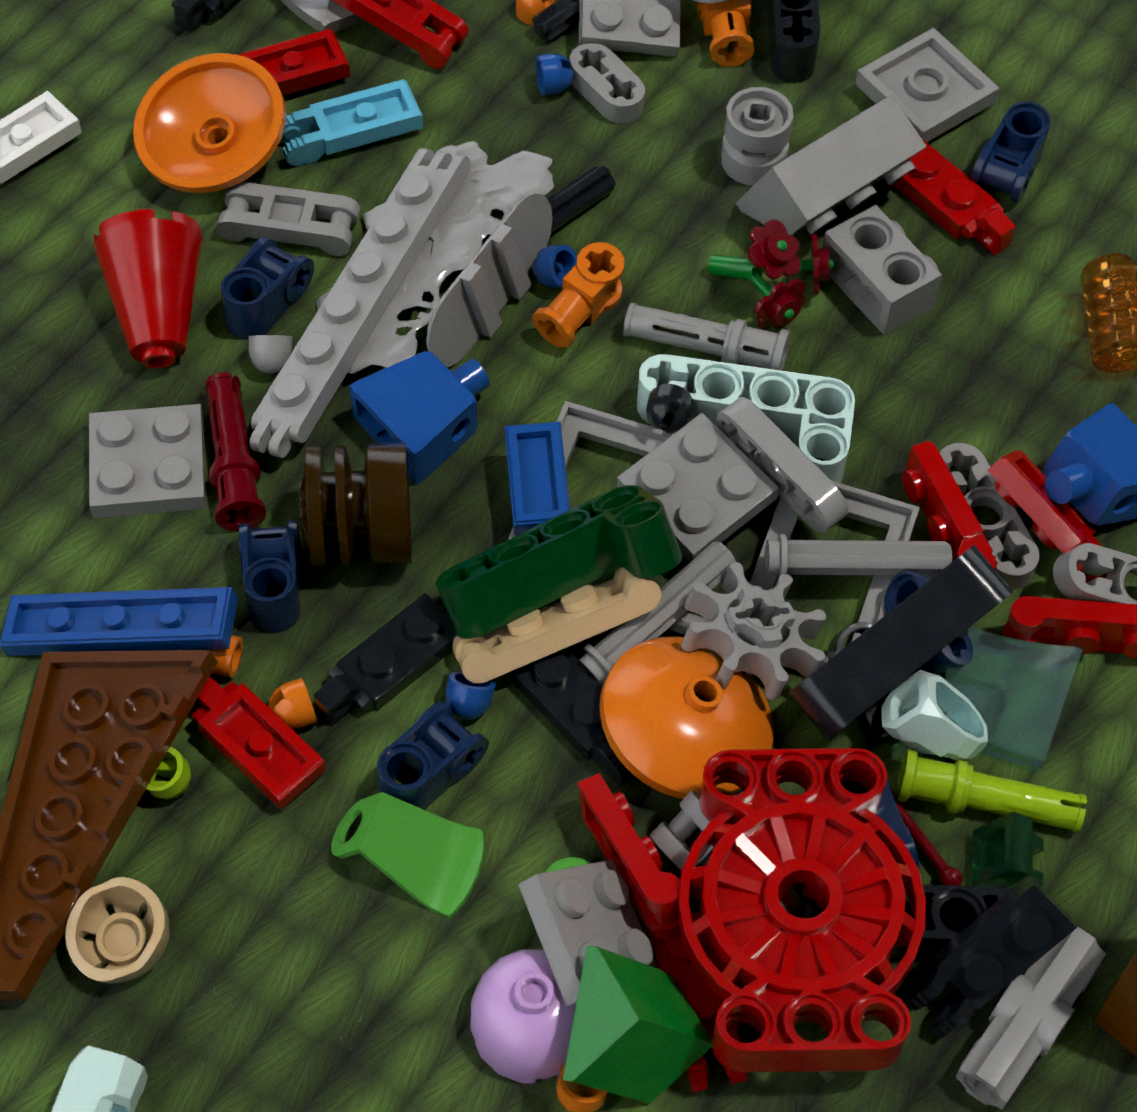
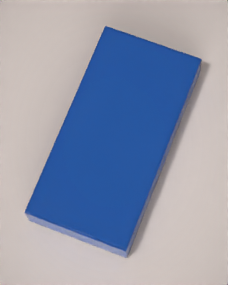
[504,421,570,535]

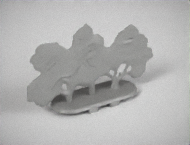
[316,141,554,374]

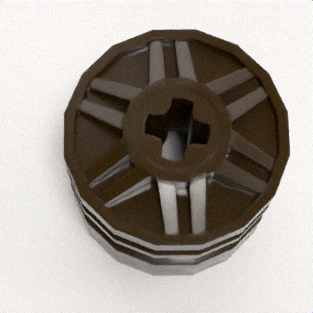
[299,442,412,569]

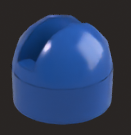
[535,53,574,96]
[532,245,577,288]
[445,671,496,720]

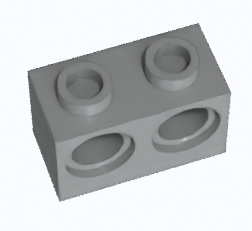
[822,205,942,336]

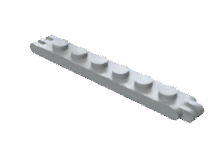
[250,148,470,458]

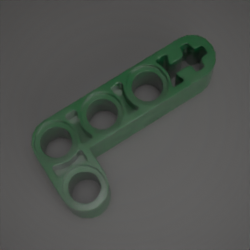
[436,485,683,639]

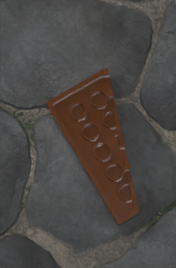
[0,650,218,1001]

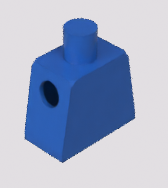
[349,351,490,486]
[1043,403,1137,526]

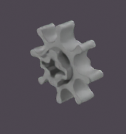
[681,562,826,700]

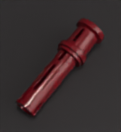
[205,372,266,531]

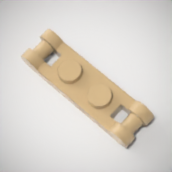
[452,567,662,683]

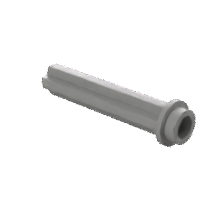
[765,534,952,579]
[579,541,736,684]

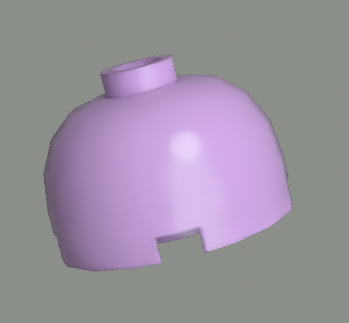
[471,949,576,1083]

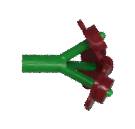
[708,219,834,330]

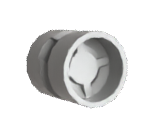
[721,87,794,186]

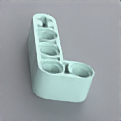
[637,354,855,483]

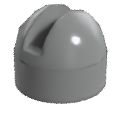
[248,335,293,374]

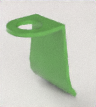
[331,792,485,919]

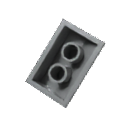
[736,94,927,236]

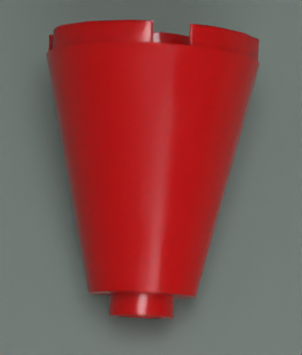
[93,209,203,369]

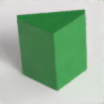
[563,946,712,1103]

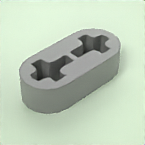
[570,43,645,124]

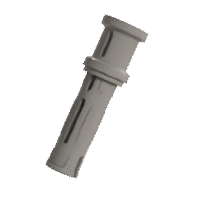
[623,302,791,371]

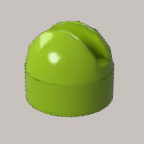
[146,747,191,800]

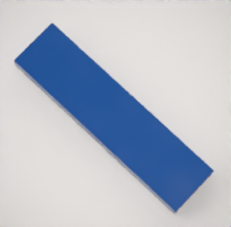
[0,587,238,656]

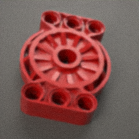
[677,748,926,1072]

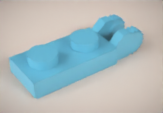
[281,79,423,167]

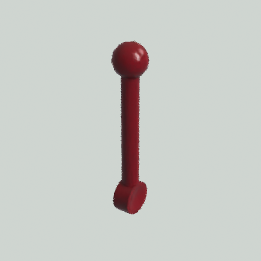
[889,786,963,886]

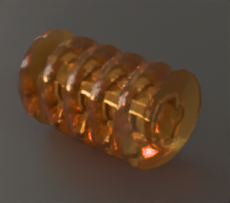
[1080,252,1137,373]

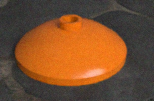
[133,53,286,193]
[600,637,774,799]

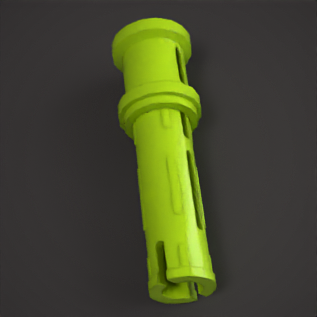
[895,748,1087,833]

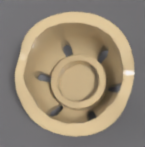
[65,877,170,984]

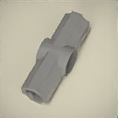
[955,926,1106,1110]

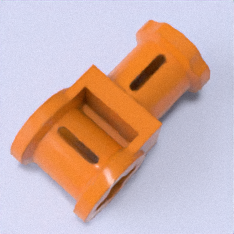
[697,0,755,67]
[532,242,625,348]

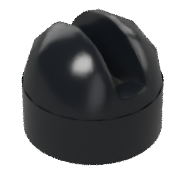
[646,384,693,434]

